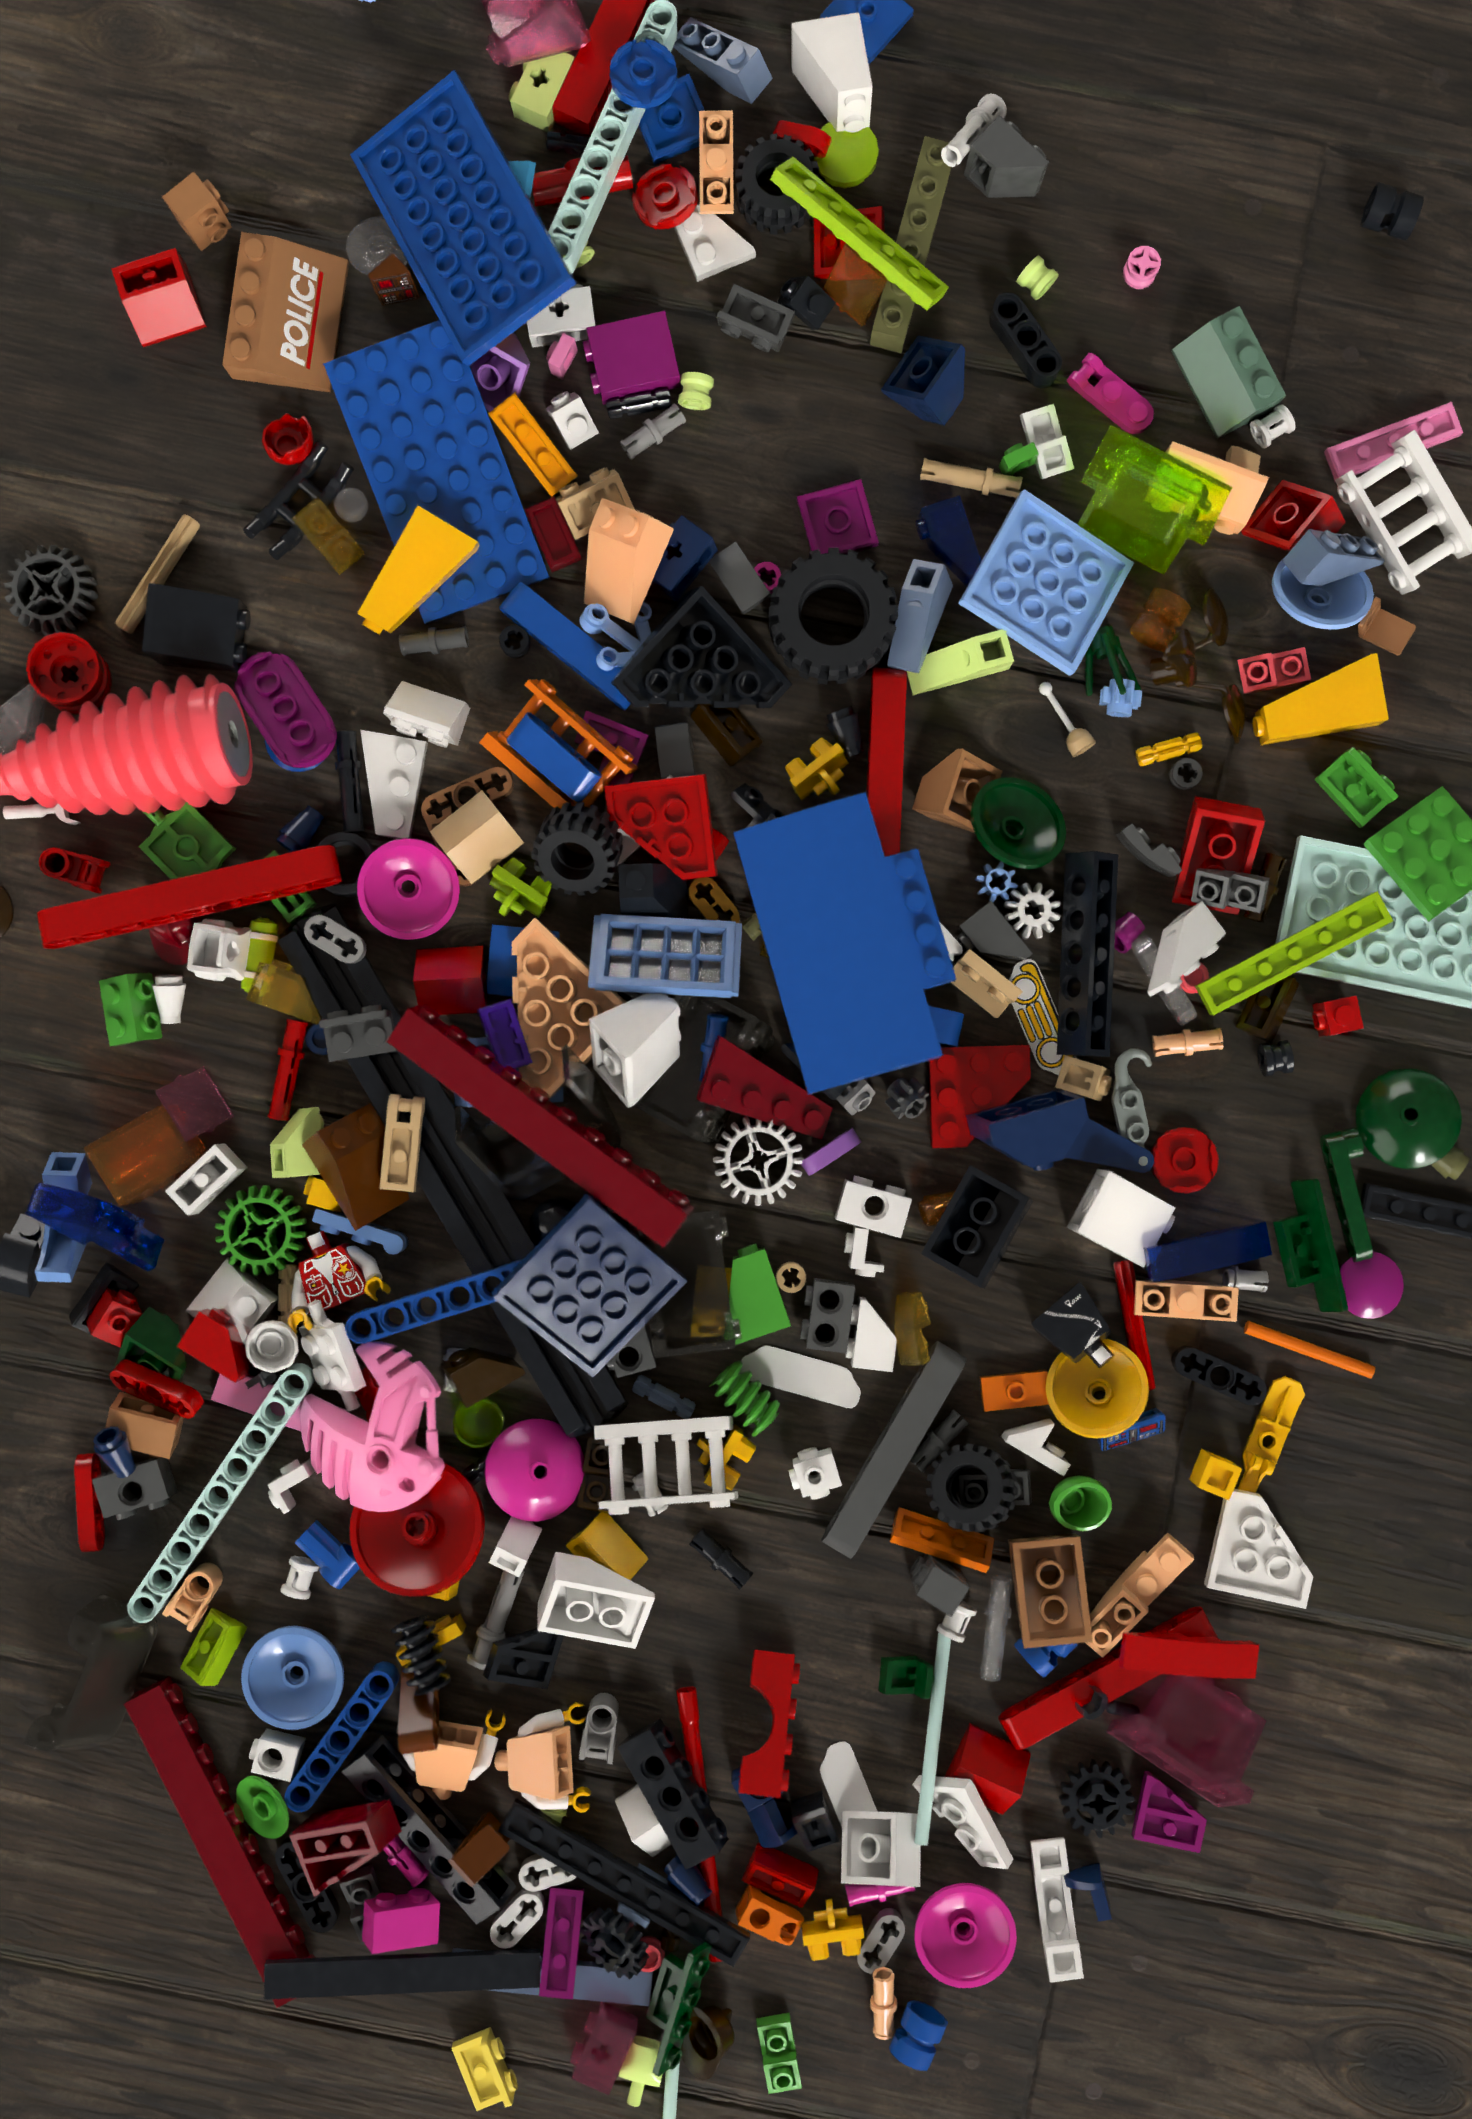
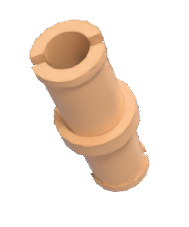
[1152,1028,1223,1057]
[870,1967,897,2040]

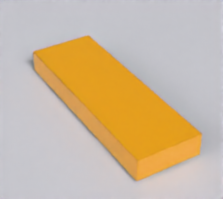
[488,392,577,497]

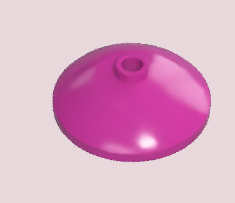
[357,838,460,940]
[484,1418,585,1522]
[914,1883,1017,1988]

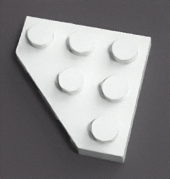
[1204,1488,1313,1609]

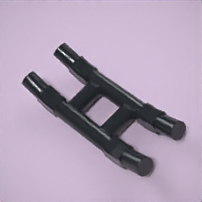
[243,440,354,560]

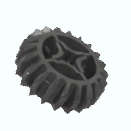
[3,544,98,635]

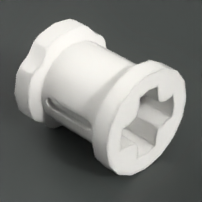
[1250,404,1296,448]
[280,1556,319,1599]
[936,1601,977,1643]

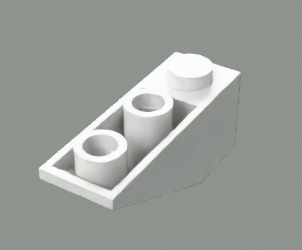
[1147,901,1226,997]

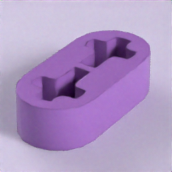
[801,1128,862,1176]

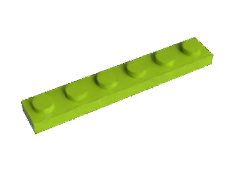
[770,157,949,310]
[1195,891,1393,1016]

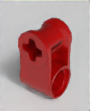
[39,847,111,894]

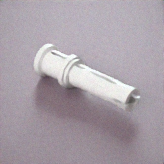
[941,93,1007,167]

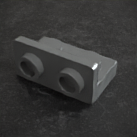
[319,1005,398,1062]

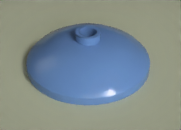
[241,1626,344,1730]

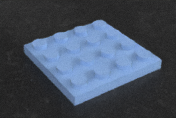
[958,489,1134,676]

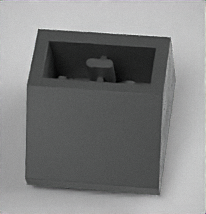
[964,115,1049,198]

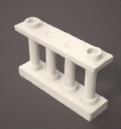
[1335,430,1472,595]
[594,1416,738,1515]

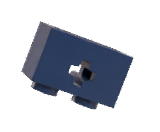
[651,515,718,602]

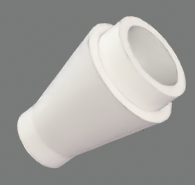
[152,975,186,1024]

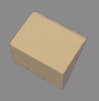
[430,790,524,884]

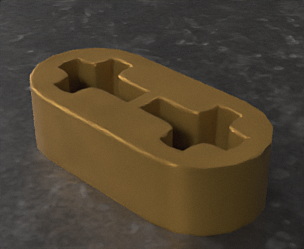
[689,877,740,923]

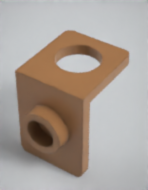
[1358,597,1416,655]

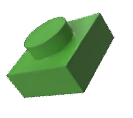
[999,442,1039,476]

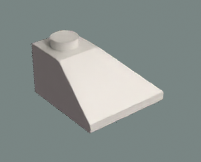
[186,1257,278,1345]

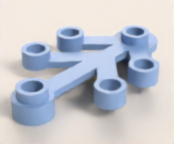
[579,602,652,671]

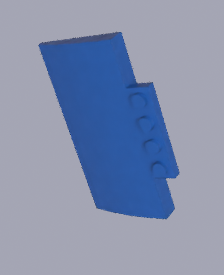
[733,792,956,1095]

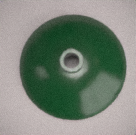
[971,777,1066,869]
[1356,1069,1462,1169]

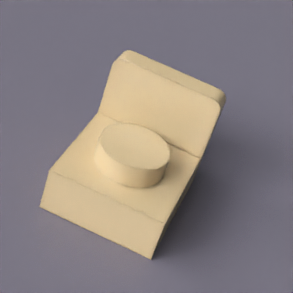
[1055,1055,1112,1102]

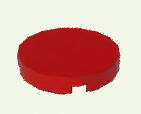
[632,164,699,229]
[1151,1127,1219,1194]

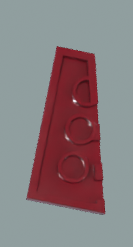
[696,1035,833,1140]

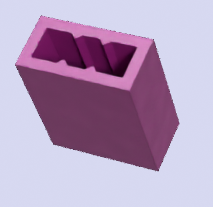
[582,310,681,404]

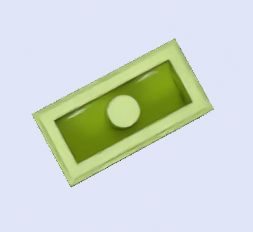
[180,1608,247,1686]

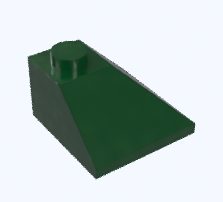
[115,1307,187,1382]

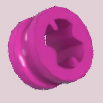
[754,562,781,594]

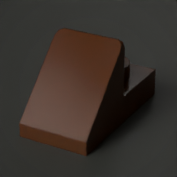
[448,1811,510,1887]

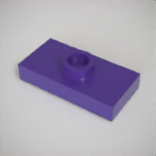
[477,999,533,1069]

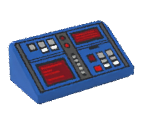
[1097,1408,1166,1451]

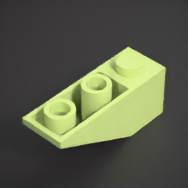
[907,629,1014,696]

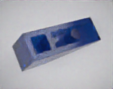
[916,495,981,587]

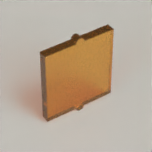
[823,243,888,327]

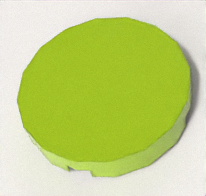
[813,122,879,188]

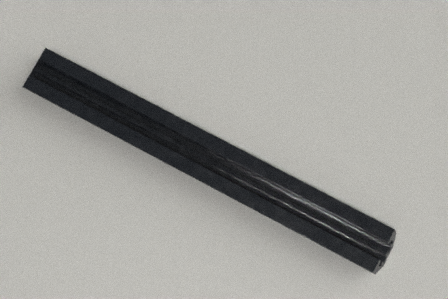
[277,903,629,1438]

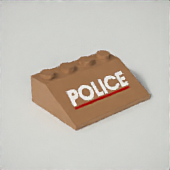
[222,232,349,392]

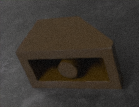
[441,1347,526,1408]

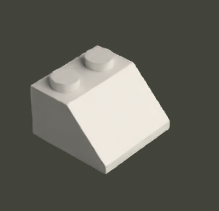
[841,1811,921,1887]

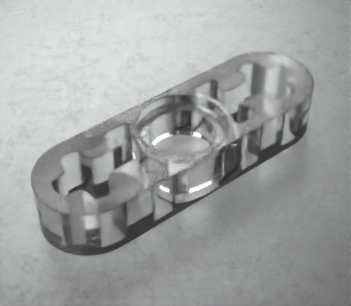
[1131,935,1197,1026]

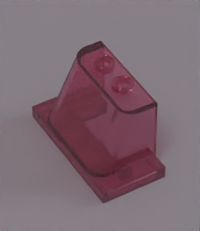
[1106,1674,1267,1807]

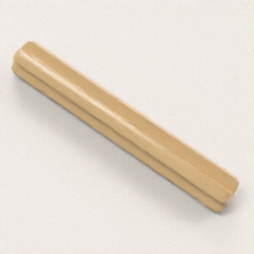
[115,514,200,634]

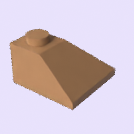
[912,748,1002,833]

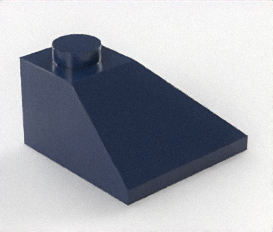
[881,335,965,426]

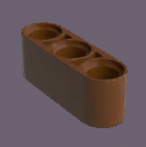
[398,1664,441,1754]

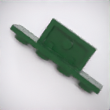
[1273,1179,1348,1312]
[646,1942,712,2077]

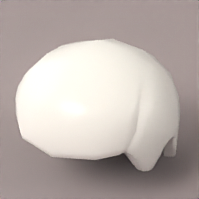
[245,1320,299,1373]

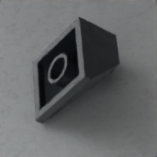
[618,863,689,935]

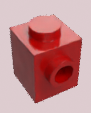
[1312,995,1364,1037]
[86,1288,142,1348]

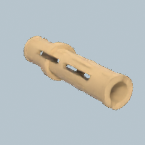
[920,458,1023,499]

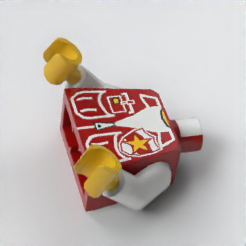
[288,1231,391,1334]

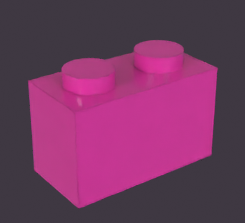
[362,1888,440,1954]

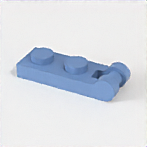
[312,1207,409,1255]

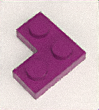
[574,710,649,791]

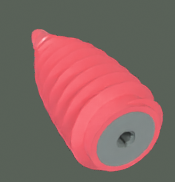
[0,674,253,815]

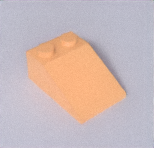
[584,498,674,624]

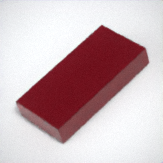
[524,496,582,573]

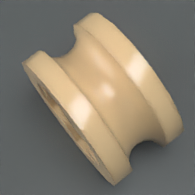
[776,1262,806,1293]

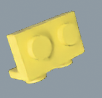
[451,2027,518,2111]

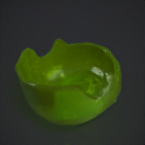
[452,1397,505,1448]

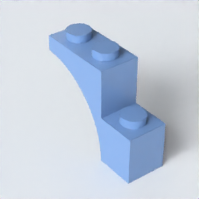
[35,1152,92,1283]

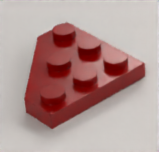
[604,774,718,880]
[928,1045,1031,1148]

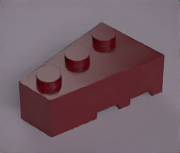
[289,1800,402,1897]

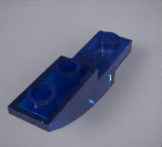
[25,1183,164,1271]

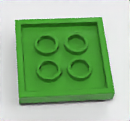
[1363,786,1472,922]

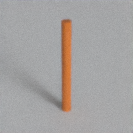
[1243,1321,1375,1379]

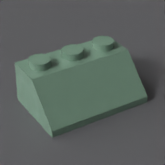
[1171,306,1286,439]

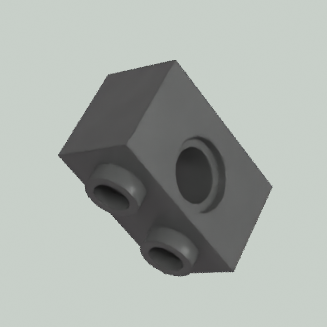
[92,1457,178,1520]

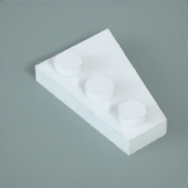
[912,1775,1014,1869]

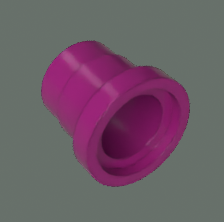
[1114,912,1145,954]

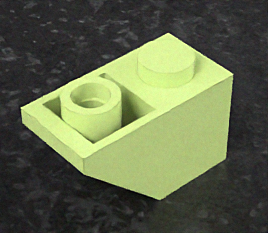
[270,1107,324,1178]

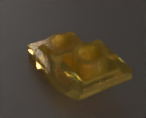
[291,497,365,575]
[894,1292,931,1366]

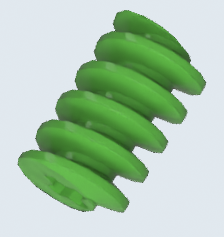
[709,1361,780,1437]

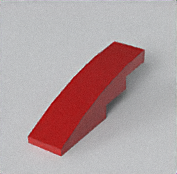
[1119,1633,1259,1679]

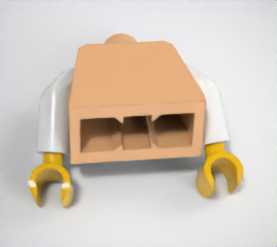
[494,1702,591,1813]
[402,1709,506,1800]

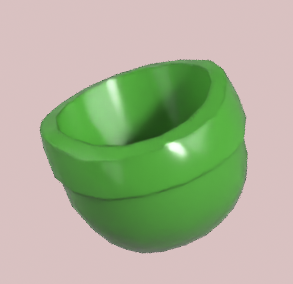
[1049,1475,1112,1531]

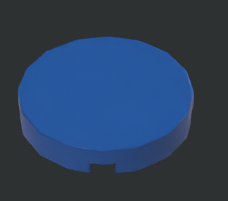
[609,39,677,109]

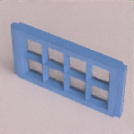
[588,914,742,998]

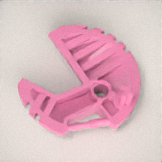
[300,1341,445,1512]

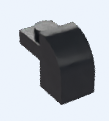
[0,1214,45,1298]

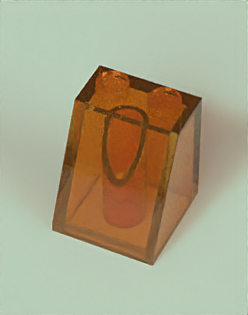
[83,1104,206,1206]

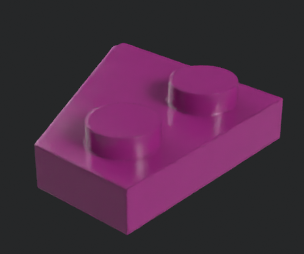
[1131,1771,1207,1853]

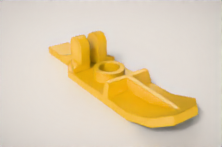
[1238,1376,1305,1493]

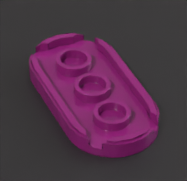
[234,652,337,768]

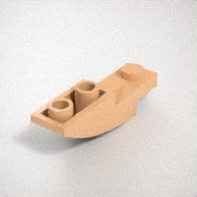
[1086,1532,1194,1658]

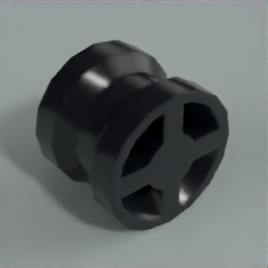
[1257,1040,1294,1077]

